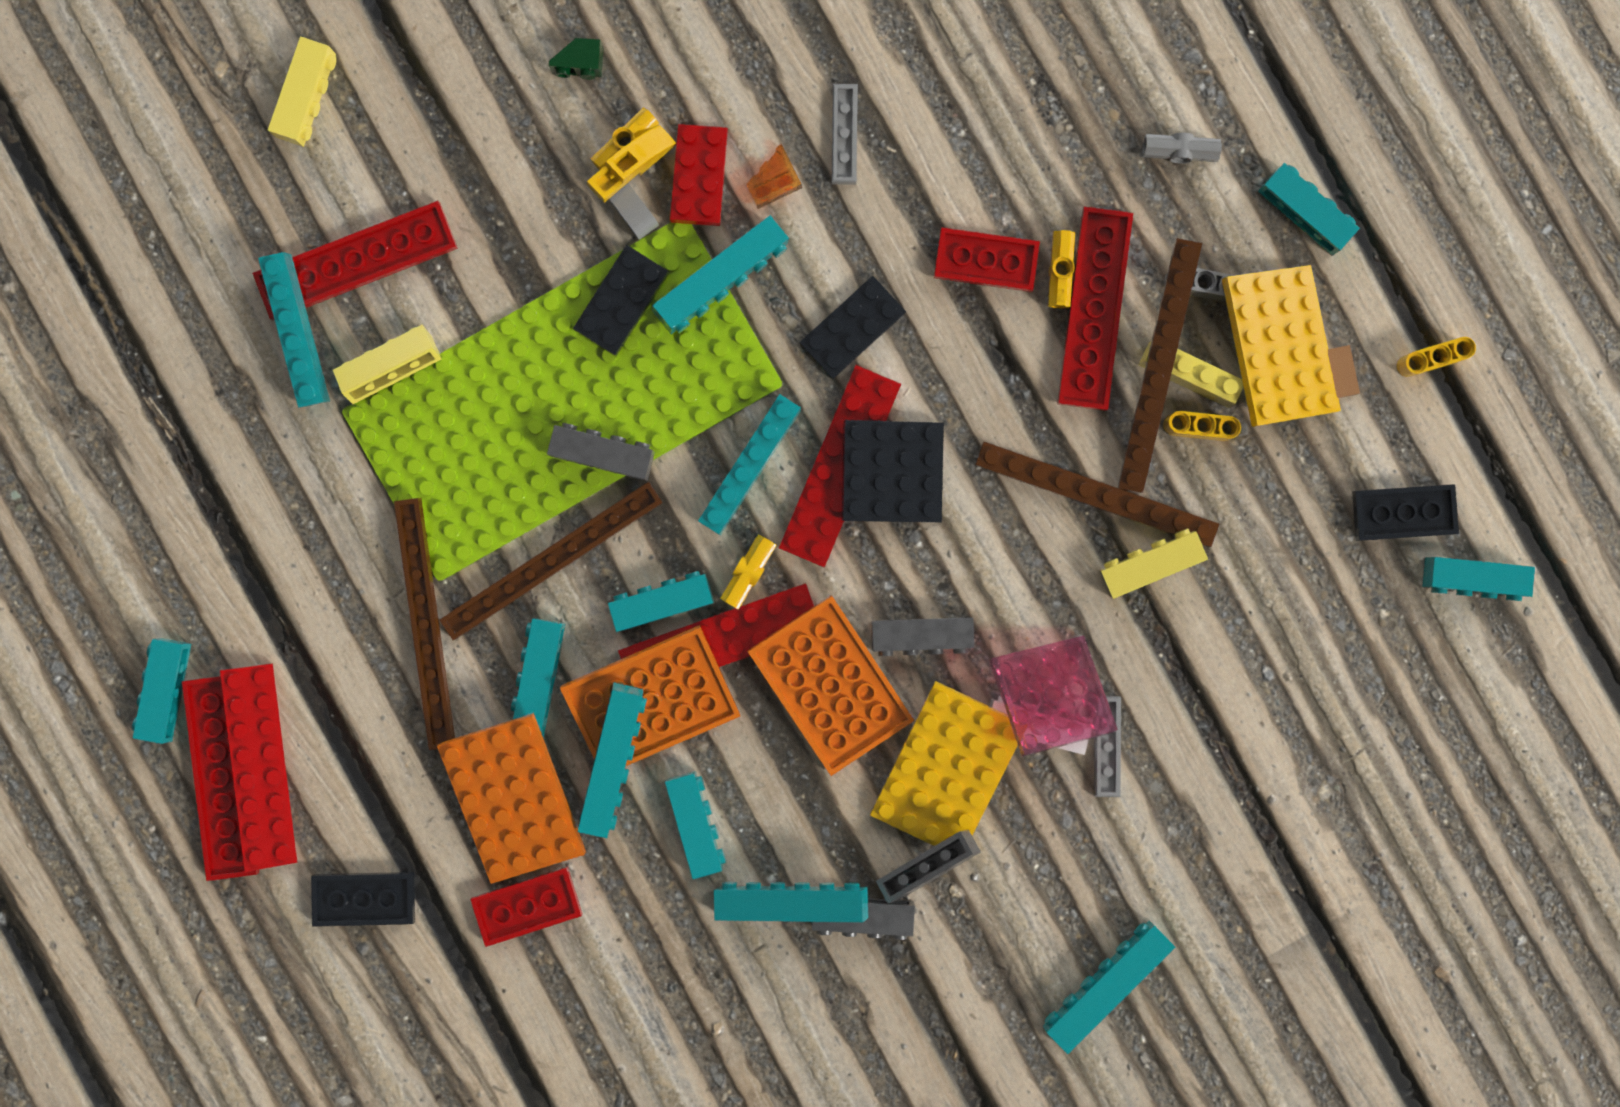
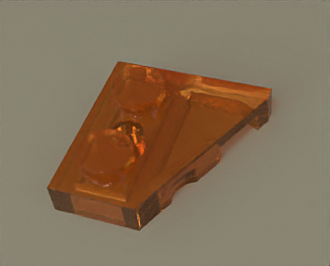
[746,144,802,209]

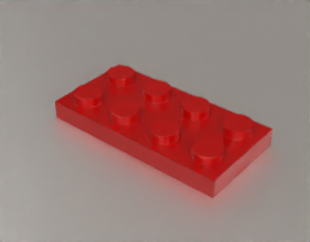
[670,124,728,226]
[934,227,1040,292]
[470,866,583,947]

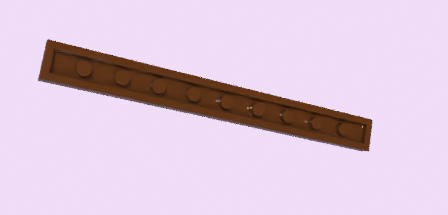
[1118,238,1203,493]
[975,442,1219,547]
[440,482,663,641]
[394,498,455,750]

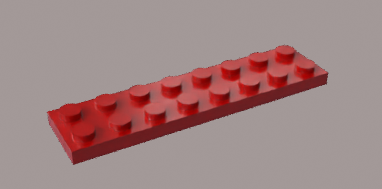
[252,201,458,321]
[1057,206,1134,411]
[779,365,901,568]
[618,583,814,667]
[219,663,297,872]
[182,676,260,881]

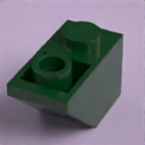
[549,38,604,80]

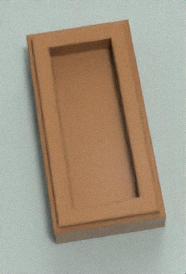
[1327,345,1360,398]

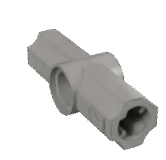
[1142,133,1222,164]

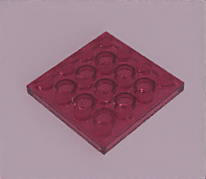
[989,635,1118,757]

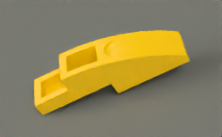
[587,125,677,203]

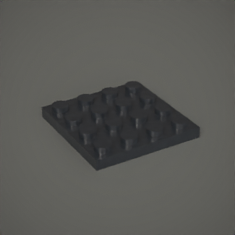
[842,420,944,523]

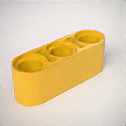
[1396,337,1476,377]
[1163,411,1241,441]

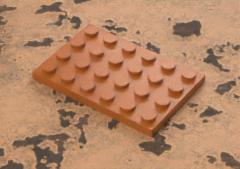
[748,595,915,776]
[560,625,741,767]
[437,713,586,884]

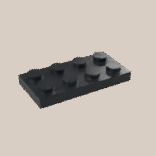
[573,244,669,356]
[800,276,906,380]
[1352,484,1459,541]
[311,872,415,927]

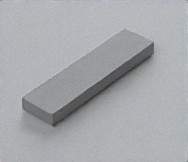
[832,84,858,185]
[1094,696,1121,797]

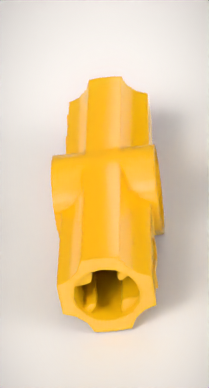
[590,107,659,170]
[1048,230,1075,309]
[720,534,777,609]

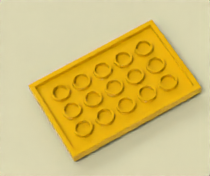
[1222,265,1341,427]
[870,681,1027,846]

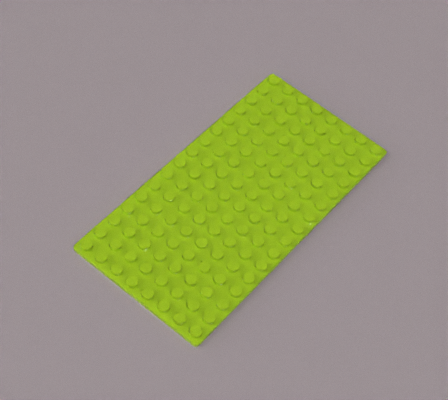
[342,222,782,581]

